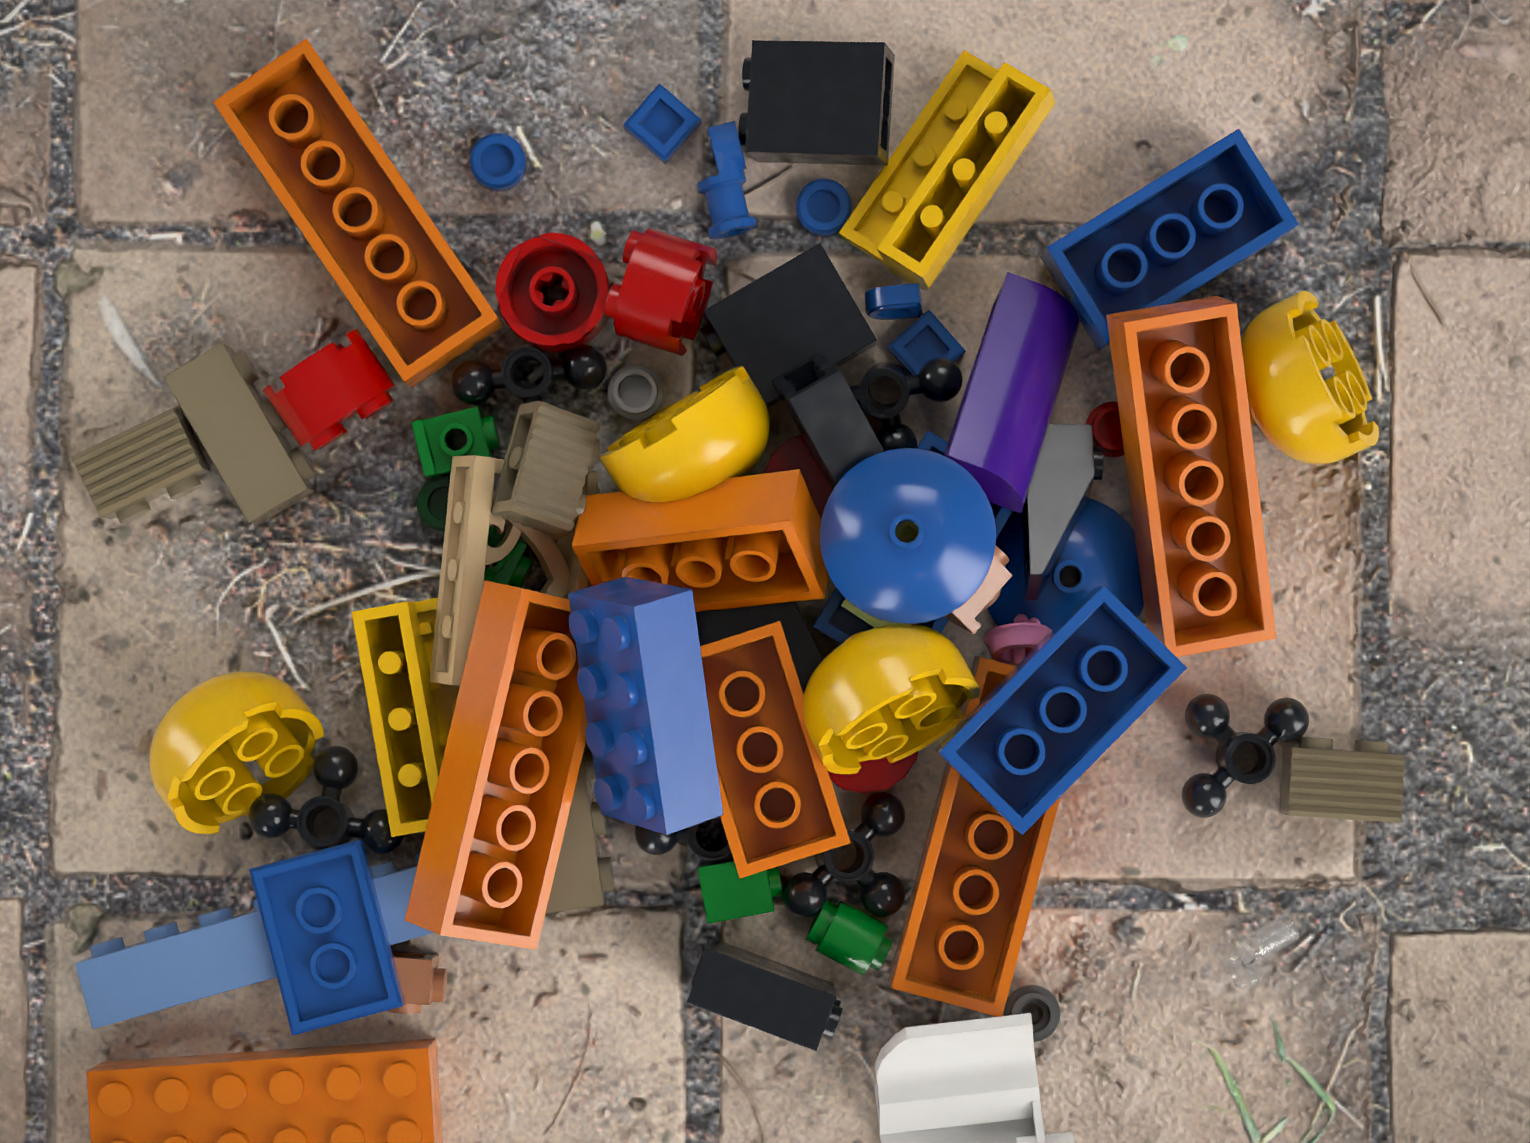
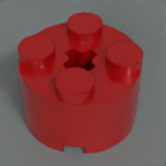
[604,228,717,356]
[495,232,611,353]
[263,329,396,451]

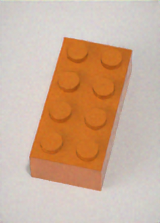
[572,469,829,612]
[700,621,851,878]

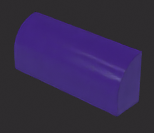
[943,272,1079,513]

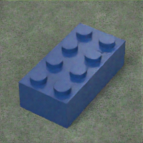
[1040,129,1299,351]
[568,577,723,835]
[934,585,1187,835]

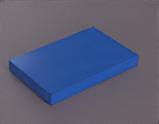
[249,839,405,1036]

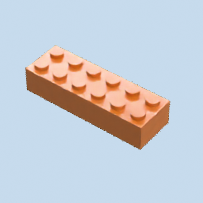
[213,38,504,388]
[1106,296,1277,657]
[404,581,588,950]
[888,656,1061,1017]
[86,1038,443,1143]

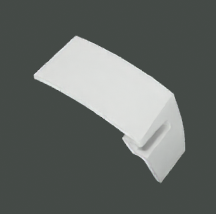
[874,1013,1075,1143]

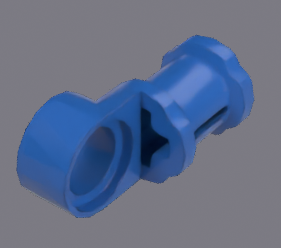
[696,121,758,239]

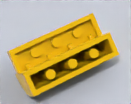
[839,50,1055,291]
[352,598,460,837]

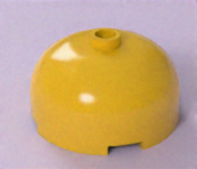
[1241,291,1379,464]
[599,366,770,502]
[803,623,980,774]
[149,671,324,834]

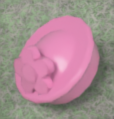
[983,614,1052,666]

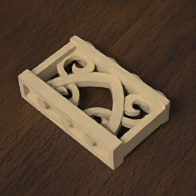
[429,455,601,686]

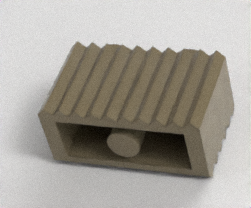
[491,401,600,534]
[71,408,211,524]
[1279,736,1405,823]

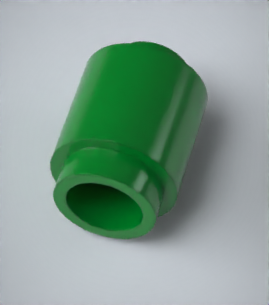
[805,900,893,976]

